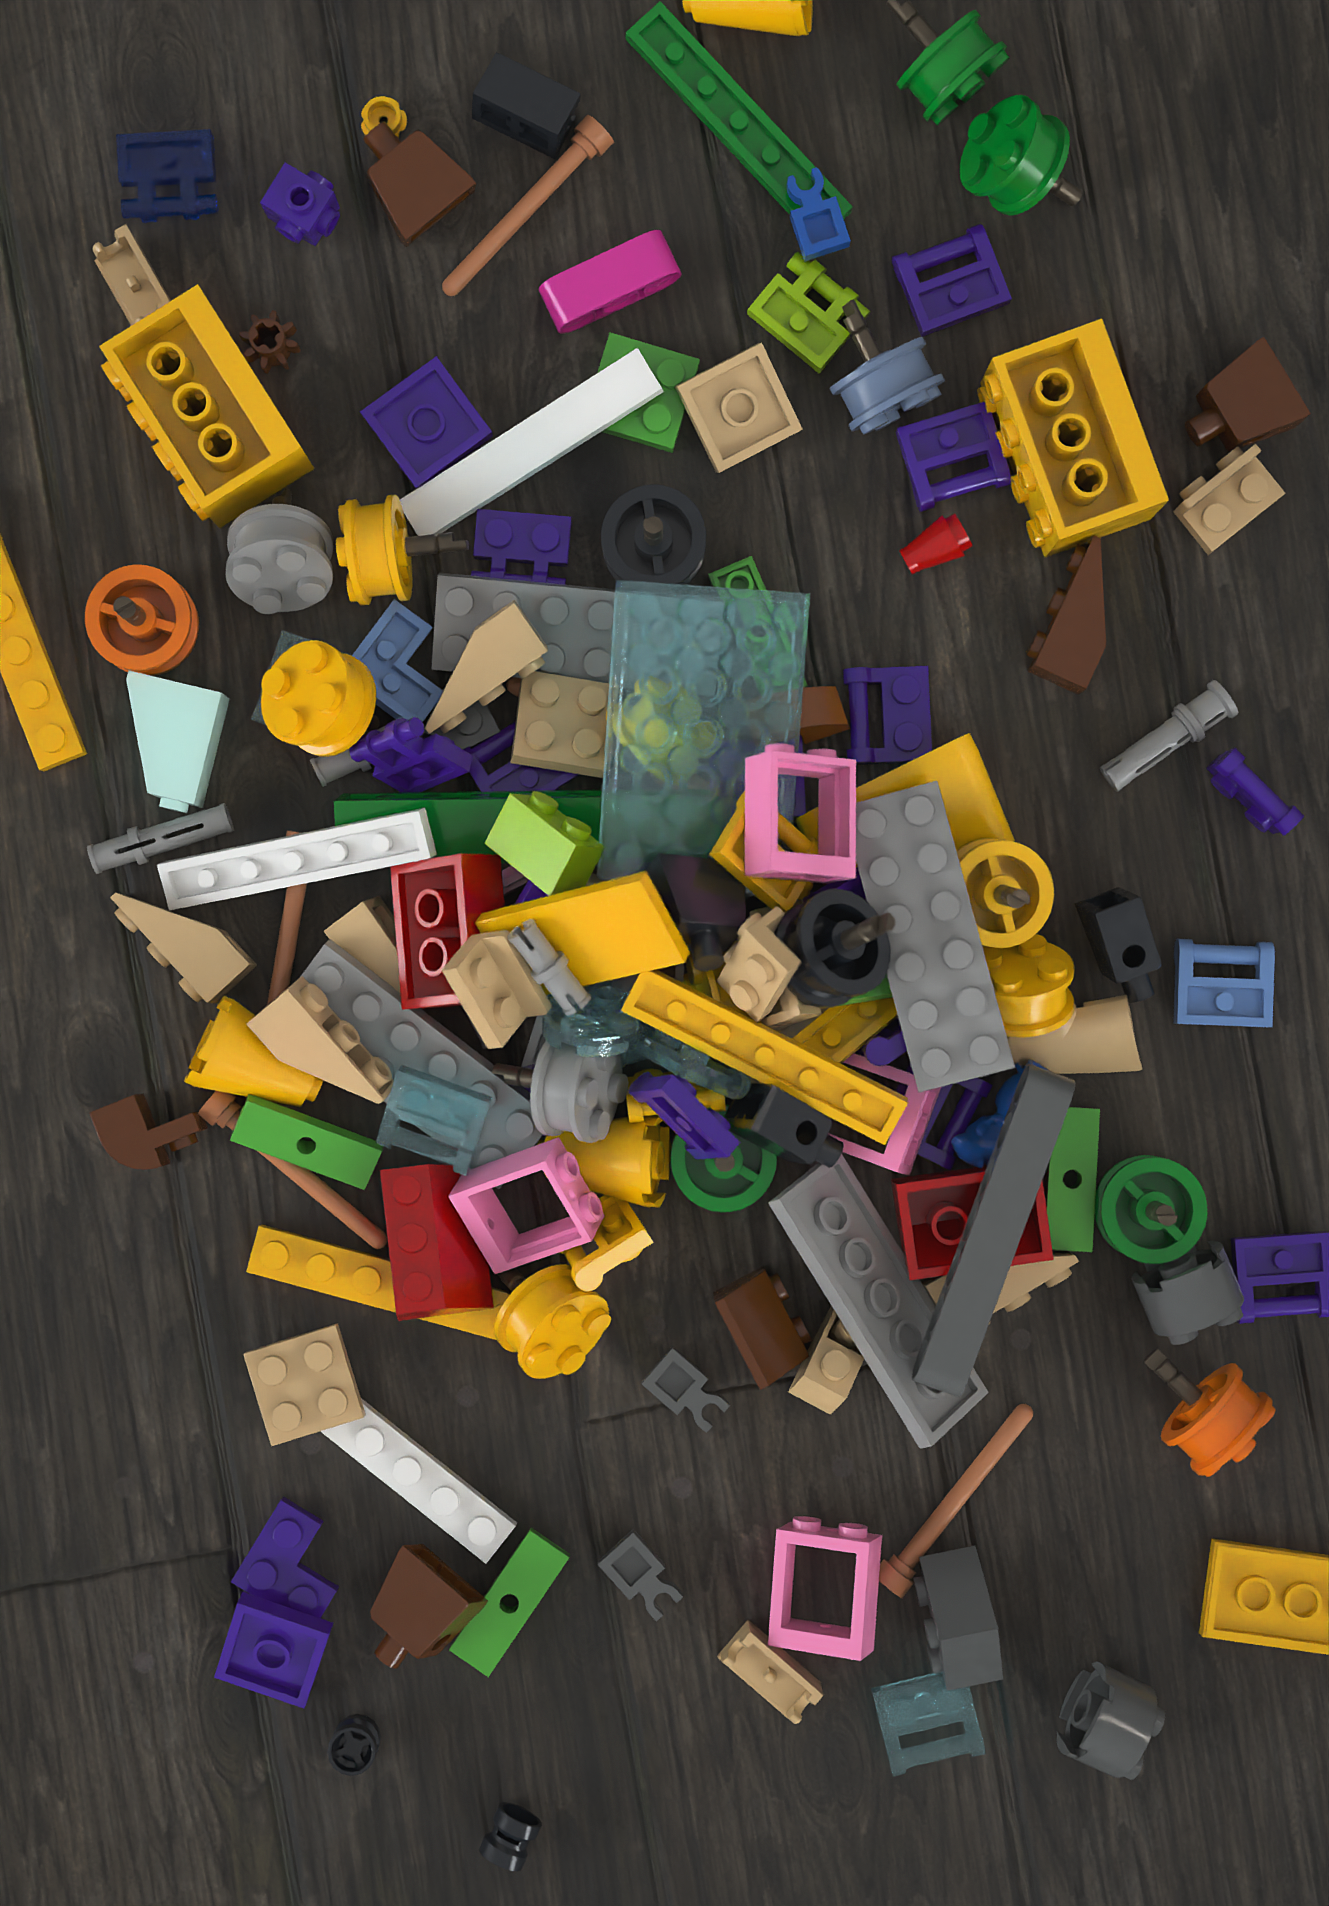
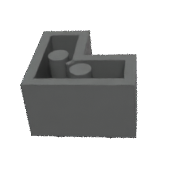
[913,1545,1003,1691]

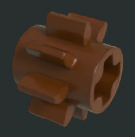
[239,310,301,374]

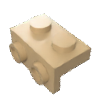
[716,906,801,1023]

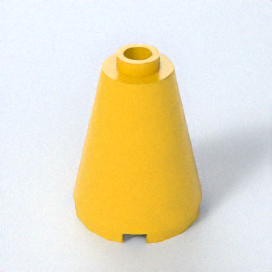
[682,0,813,37]
[184,996,324,1107]
[537,1115,671,1208]

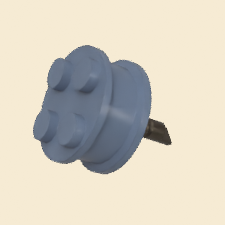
[830,299,945,435]

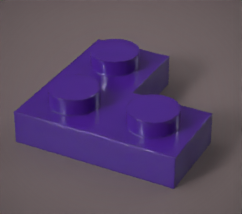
[231,1496,339,1618]

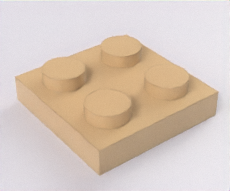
[675,342,803,473]
[510,671,617,778]
[243,1323,366,1447]

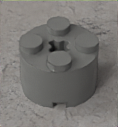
[1131,1241,1244,1345]
[1056,1662,1165,1780]

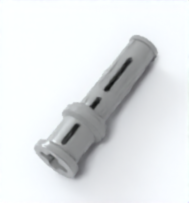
[1100,680,1238,792]

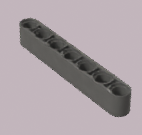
[912,1064,1076,1397]

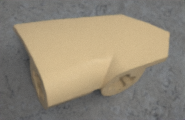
[1007,995,1142,1074]

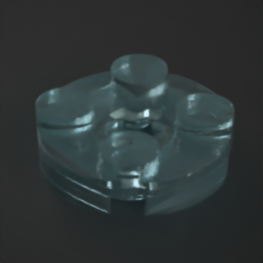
[542,986,641,1057]

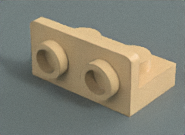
[1173,444,1285,555]
[442,930,552,1049]

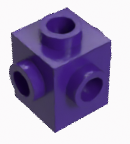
[260,162,340,247]

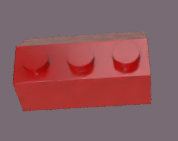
[390,854,505,1010]
[380,1164,494,1321]
[891,1165,1054,1280]

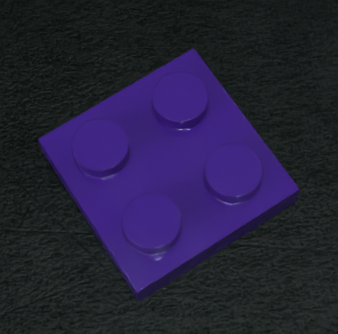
[360,356,493,489]
[214,1591,333,1709]

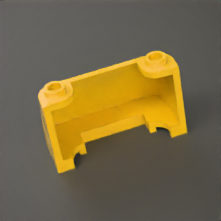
[795,733,1015,886]

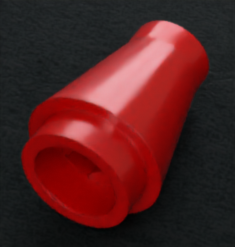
[899,513,973,575]

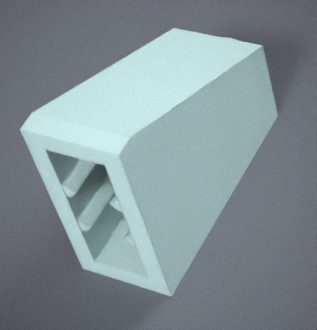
[126,670,230,813]

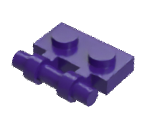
[471,509,572,585]
[349,717,473,792]

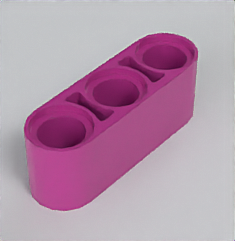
[538,230,682,334]

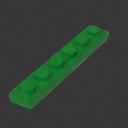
[626,1,853,219]

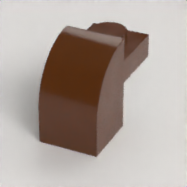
[89,1093,208,1170]

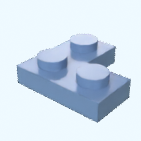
[352,599,443,723]

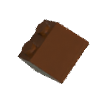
[713,1266,812,1390]

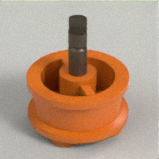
[85,565,199,676]
[1144,1349,1276,1477]

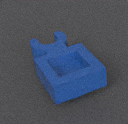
[787,167,851,262]

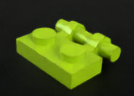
[747,252,871,374]

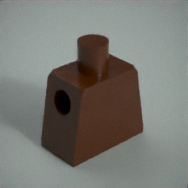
[363,121,476,247]
[1185,337,1311,452]
[370,1544,488,1669]

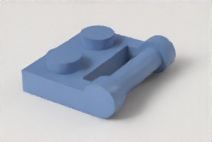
[1173,939,1275,1027]

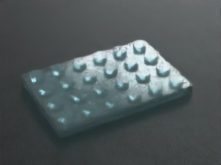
[597,580,810,880]

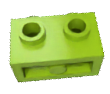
[484,791,605,896]

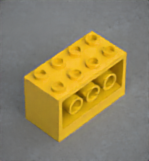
[99,284,315,528]
[977,319,1169,557]

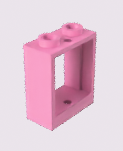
[745,744,856,883]
[820,1053,941,1175]
[448,1137,604,1274]
[768,1516,882,1661]

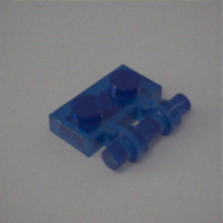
[116,129,218,223]

